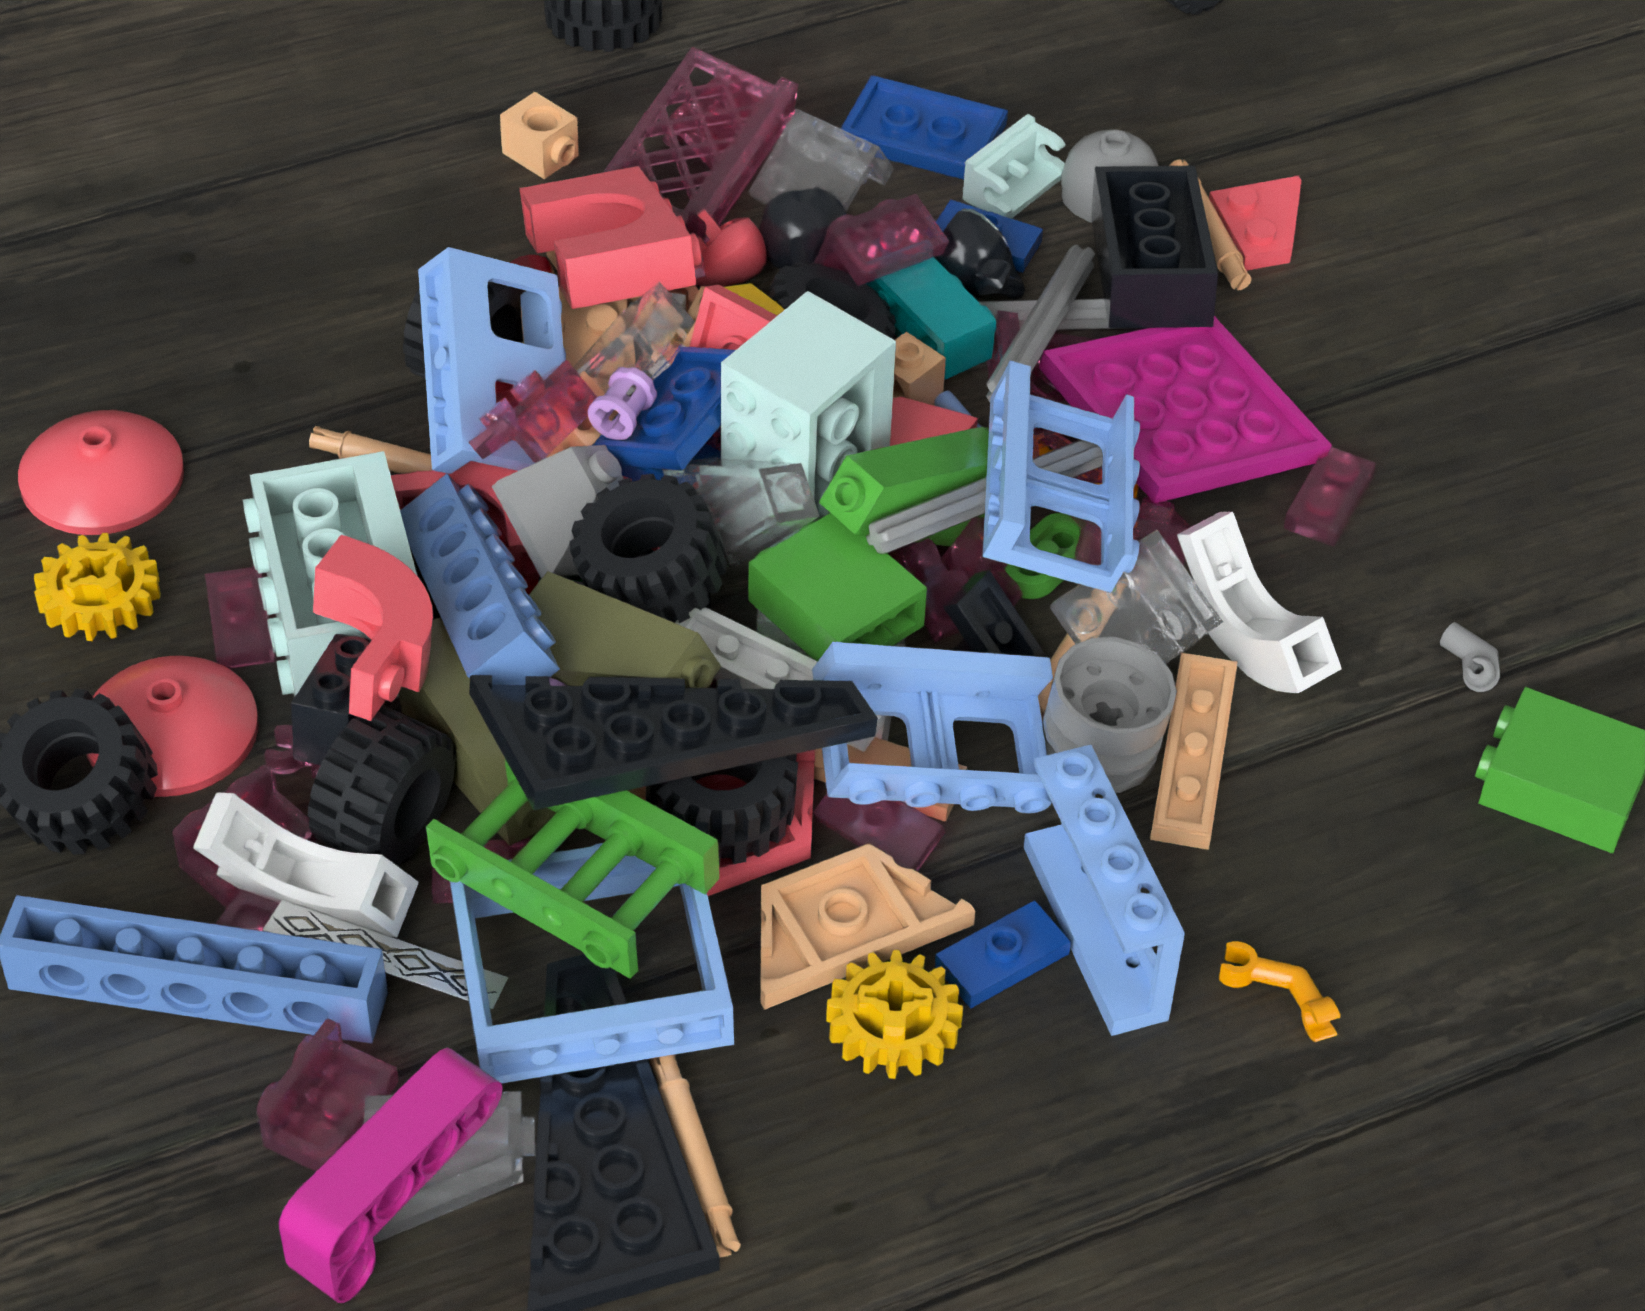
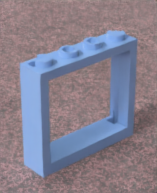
[450,843,734,1083]

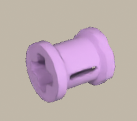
[588,367,657,440]

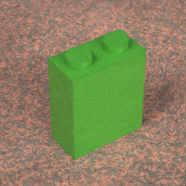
[748,513,927,662]
[1475,687,1645,854]

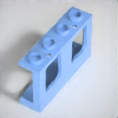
[418,247,566,474]
[983,360,1140,593]
[812,642,1053,813]
[1024,744,1185,1036]

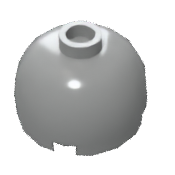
[1061,129,1159,223]

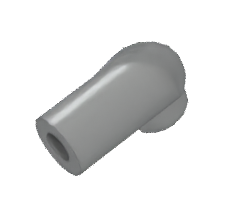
[1440,622,1500,692]

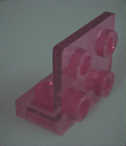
[814,194,949,286]

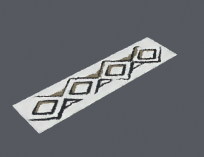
[263,900,508,1009]

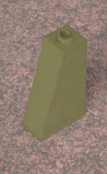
[529,571,722,688]
[398,617,556,846]

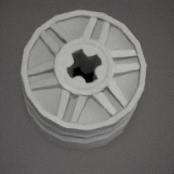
[1042,637,1177,793]

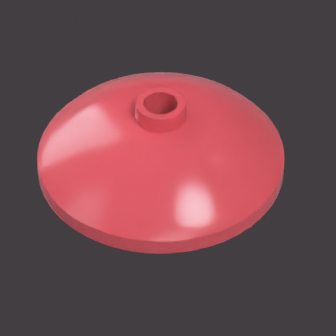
[18,410,184,535]
[86,656,259,797]

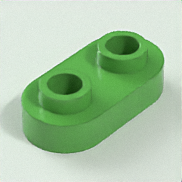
[1002,513,1092,599]

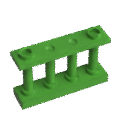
[426,759,720,979]

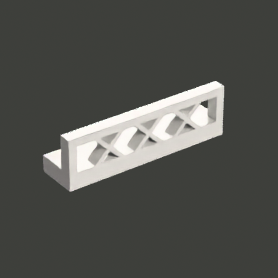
[675,607,891,752]

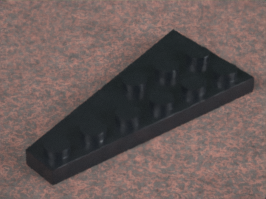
[469,675,878,810]
[527,954,720,1311]

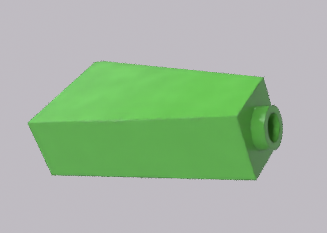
[819,427,989,549]

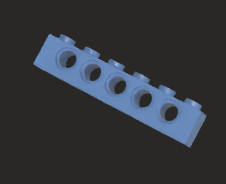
[400,473,560,685]
[0,895,388,1044]

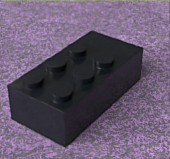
[1091,166,1218,328]

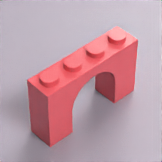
[520,166,701,309]

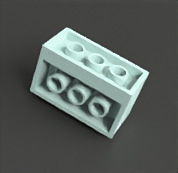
[721,291,896,548]
[243,451,417,697]

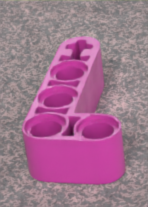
[279,1048,503,1303]

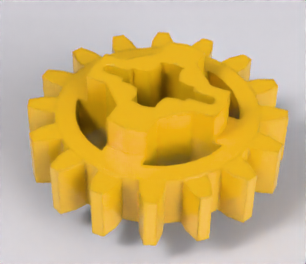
[34,533,161,641]
[826,950,963,1079]

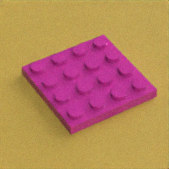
[1038,316,1332,504]

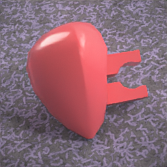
[686,208,767,287]

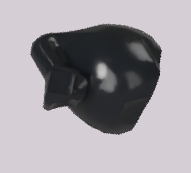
[758,186,869,275]
[930,208,1026,300]

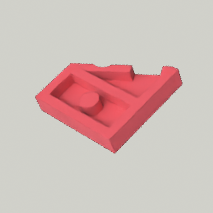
[1209,176,1301,271]

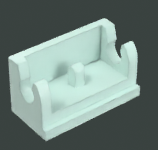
[963,114,1065,219]

